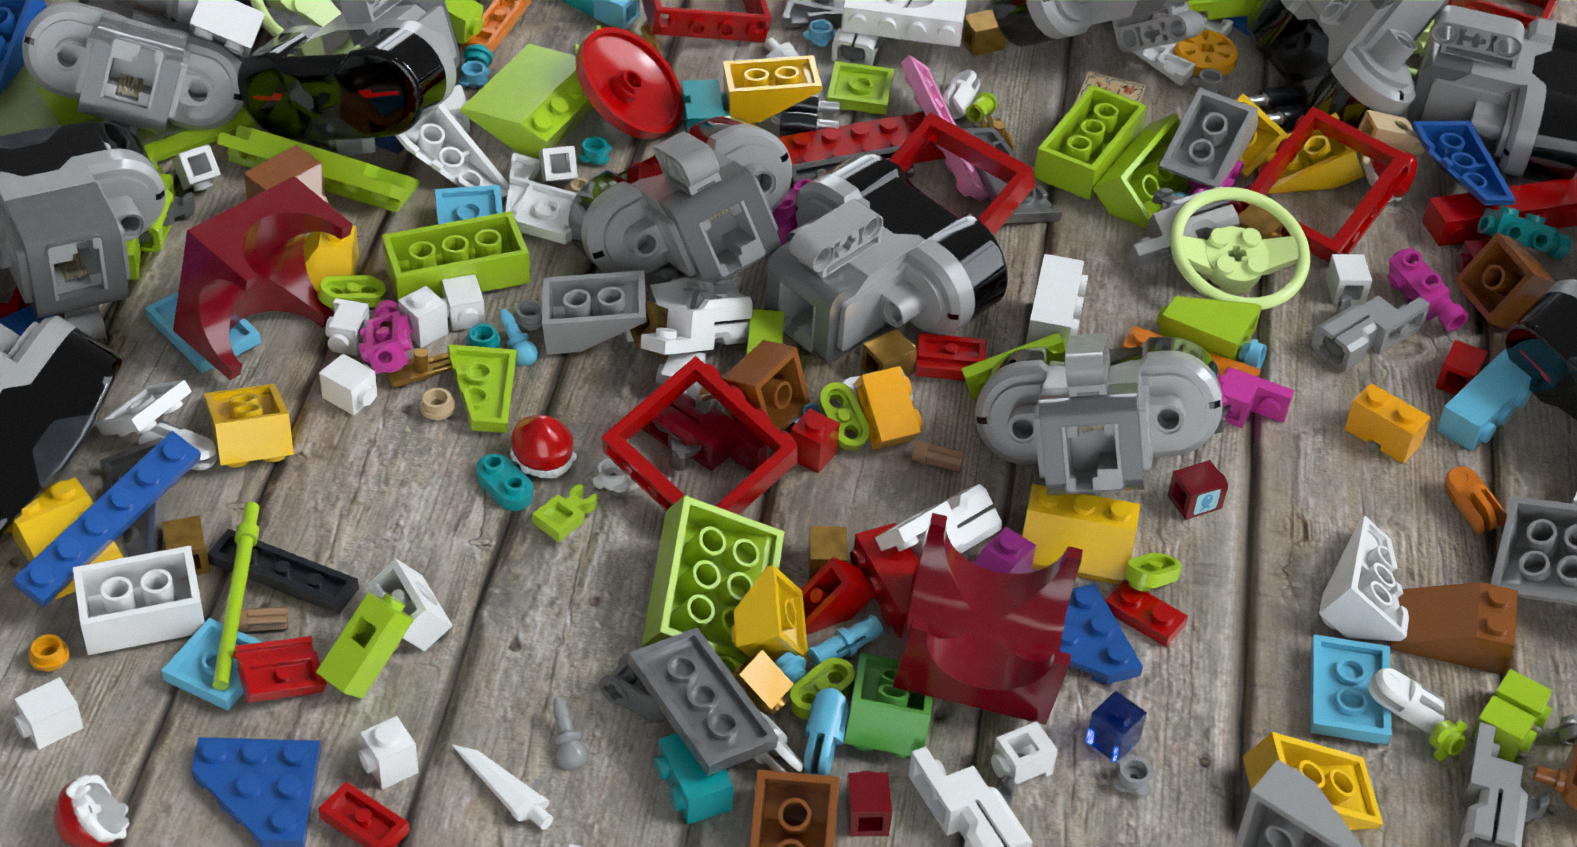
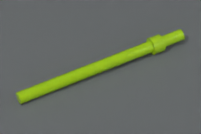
[212,502,259,690]

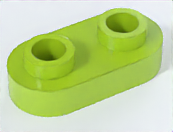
[318,275,386,309]
[818,382,870,451]
[1124,552,1182,592]
[789,658,855,720]

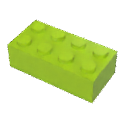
[1034,84,1147,200]
[382,211,530,305]

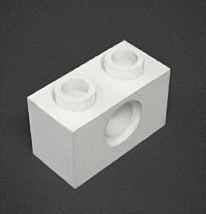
[368,559,453,651]

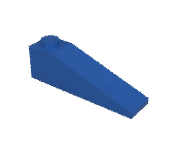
[0,0,49,94]
[1411,121,1516,206]

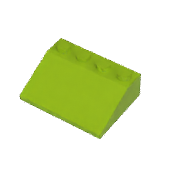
[460,43,593,160]
[641,495,785,663]

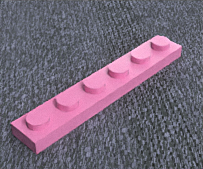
[901,55,989,202]

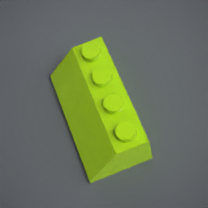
[1093,113,1189,229]

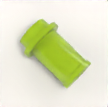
[966,92,997,123]

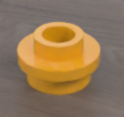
[28,634,70,672]

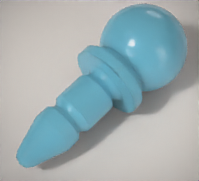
[500,309,538,366]

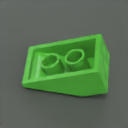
[844,652,933,759]

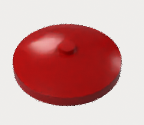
[575,27,684,139]

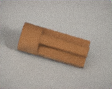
[912,440,965,472]
[238,607,289,632]

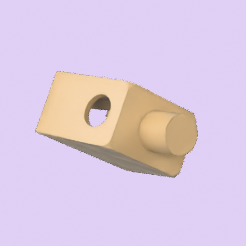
[1355,110,1425,175]

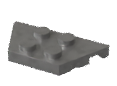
[781,0,845,28]

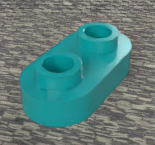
[476,454,534,511]

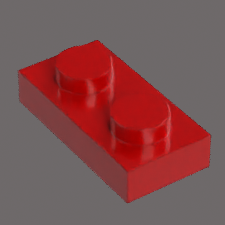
[1105,579,1188,647]
[318,781,410,847]

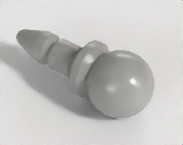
[553,697,588,771]

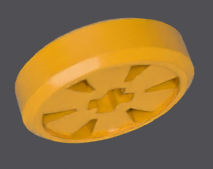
[1173,30,1238,77]

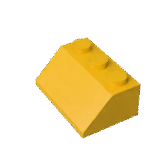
[1022,484,1140,585]

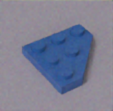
[1060,583,1143,685]
[191,737,321,847]

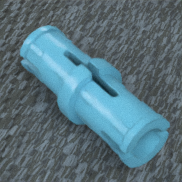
[807,614,884,667]

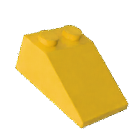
[723,55,822,124]
[1257,113,1365,194]
[204,383,294,468]
[4,477,123,600]
[1243,732,1383,830]

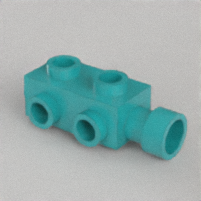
[1478,205,1571,260]

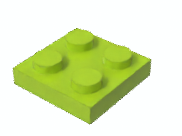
[827,61,895,115]

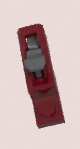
[642,393,768,472]

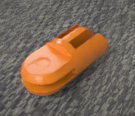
[1444,466,1507,535]

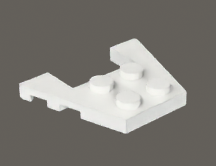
[1133,12,1234,86]
[505,153,620,245]

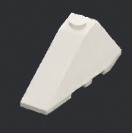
[387,103,509,200]
[1319,516,1409,641]

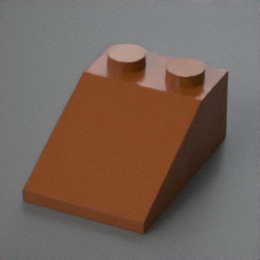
[1390,582,1518,675]
[750,770,841,847]

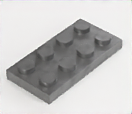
[628,627,779,776]

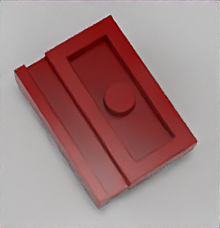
[915,332,987,381]
[233,636,327,703]

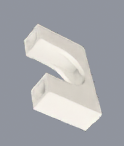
[842,0,967,47]

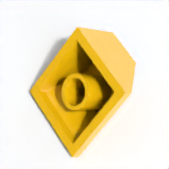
[1236,93,1288,179]
[304,225,359,293]
[731,565,809,662]

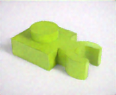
[532,484,597,542]

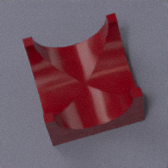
[173,176,353,380]
[893,513,1083,725]

